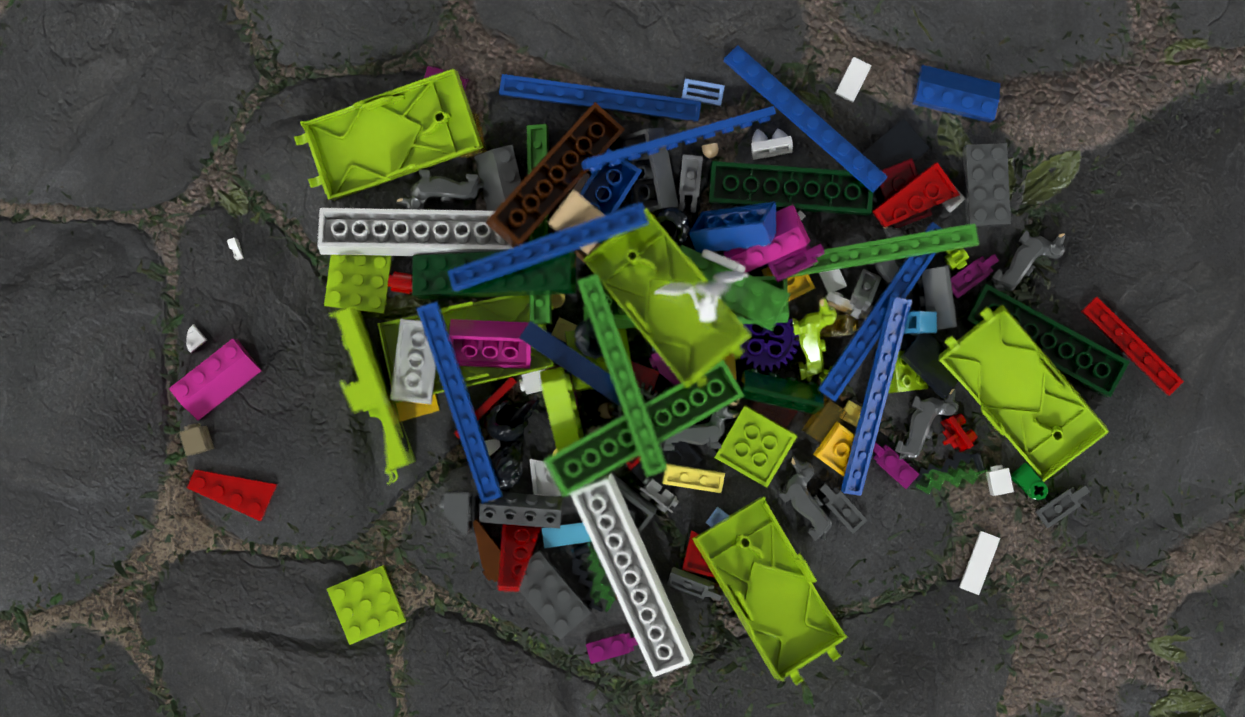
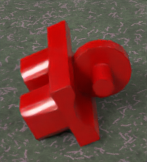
[940,414,978,452]

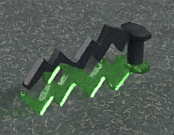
[916,452,987,495]
[571,542,616,612]

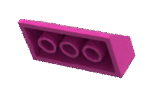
[724,204,811,273]
[449,319,531,369]
[169,339,262,420]

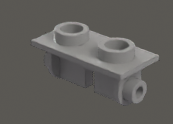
[638,477,679,513]

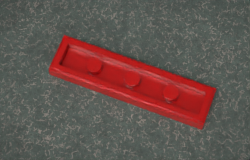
[454,377,518,439]

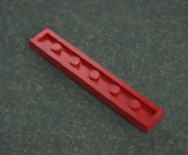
[1081,297,1184,396]

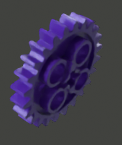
[739,319,799,373]

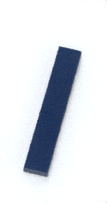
[519,321,621,407]

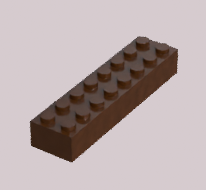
[486,102,625,248]

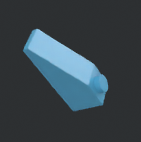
[904,311,937,334]

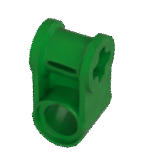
[1010,462,1048,500]

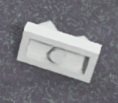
[751,129,793,160]

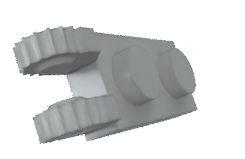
[679,154,703,213]

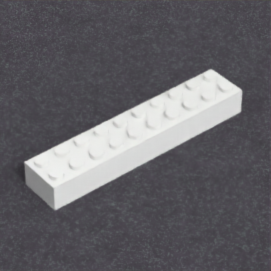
[318,208,523,256]
[570,472,694,677]

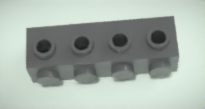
[479,492,563,529]

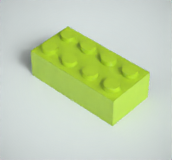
[540,367,584,452]

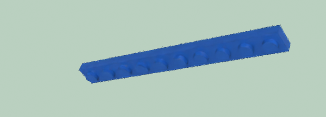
[724,45,888,193]
[499,74,701,122]
[582,106,776,172]
[448,203,649,292]
[817,222,942,401]
[841,296,912,496]
[417,301,503,503]

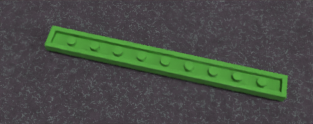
[527,124,552,325]
[788,224,979,278]
[577,274,667,477]

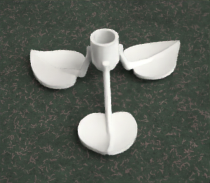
[655,271,748,321]

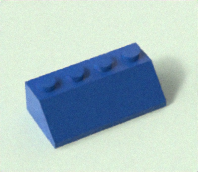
[912,65,1000,123]
[579,149,642,215]
[689,202,776,253]

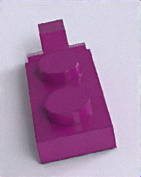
[768,244,825,283]
[950,254,999,298]
[873,442,920,489]
[585,633,639,664]

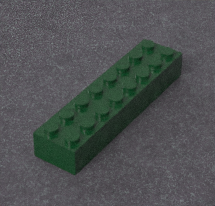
[708,161,873,216]
[412,251,576,299]
[963,284,1130,398]

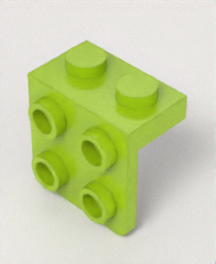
[888,351,929,393]

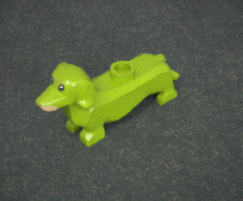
[792,298,837,382]

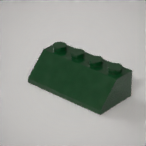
[738,368,824,414]

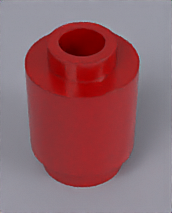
[388,271,413,294]

